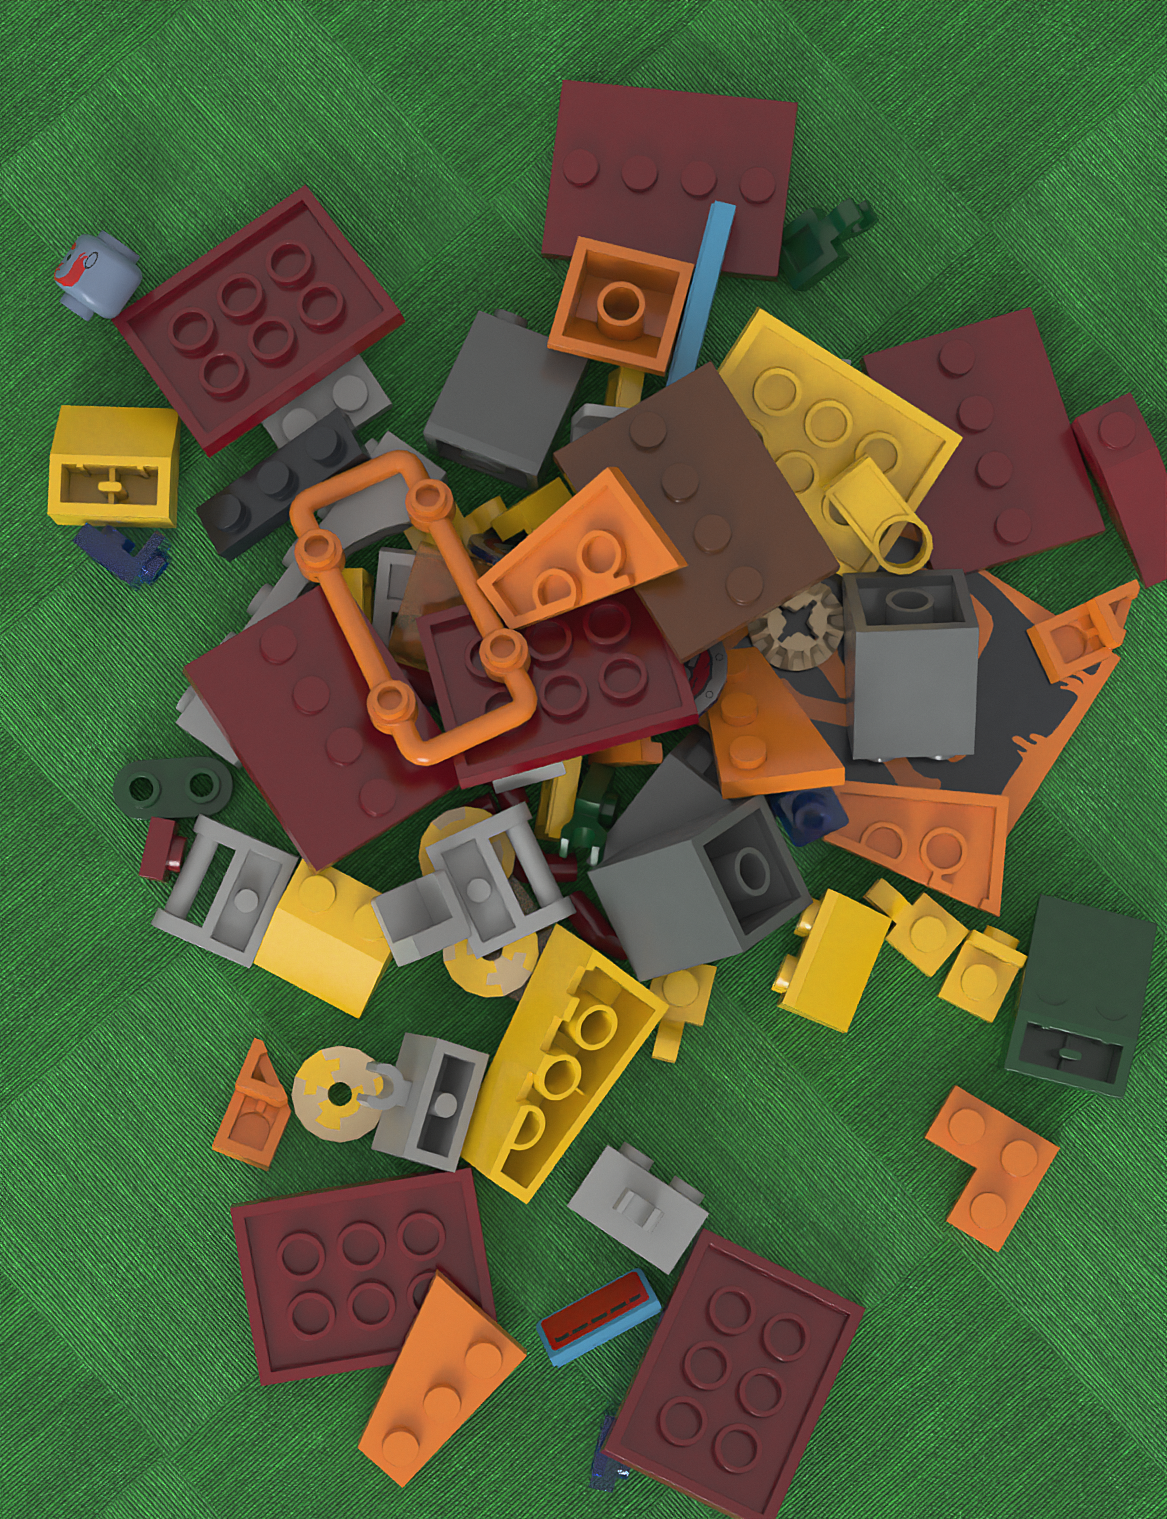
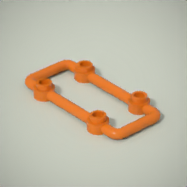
[289,449,538,766]

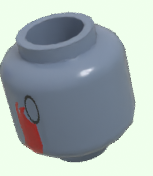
[54,230,142,322]

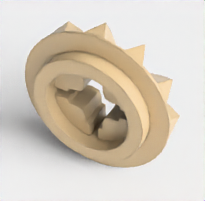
[748,582,844,671]

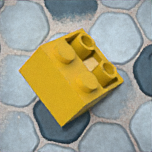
[47,405,181,528]
[771,889,892,1033]

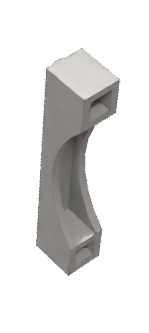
[175,431,449,770]

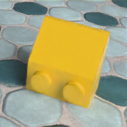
[253,858,393,1020]

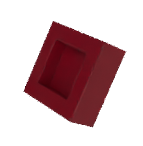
[138,816,188,884]

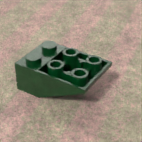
[996,894,1157,1100]

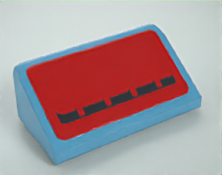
[536,1268,662,1368]

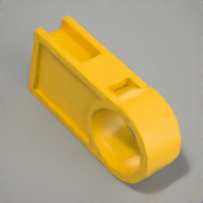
[821,453,933,575]

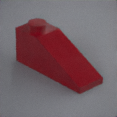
[1071,392,1167,589]

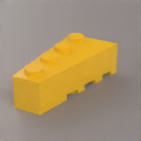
[460,923,670,1204]

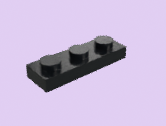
[195,408,372,562]

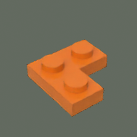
[923,1085,1060,1252]

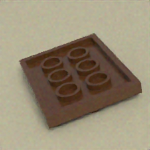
[553,361,840,664]

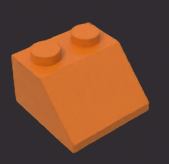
[547,236,695,377]

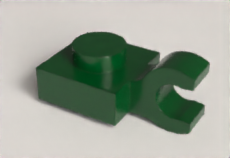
[780,198,879,292]
[558,762,621,866]

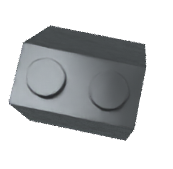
[423,309,591,493]
[842,569,979,762]
[586,725,792,868]
[587,795,814,982]

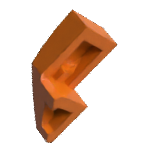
[1026,579,1140,684]
[212,1038,291,1172]

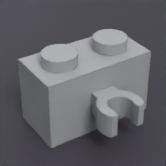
[356,1032,489,1173]
[567,1141,709,1275]

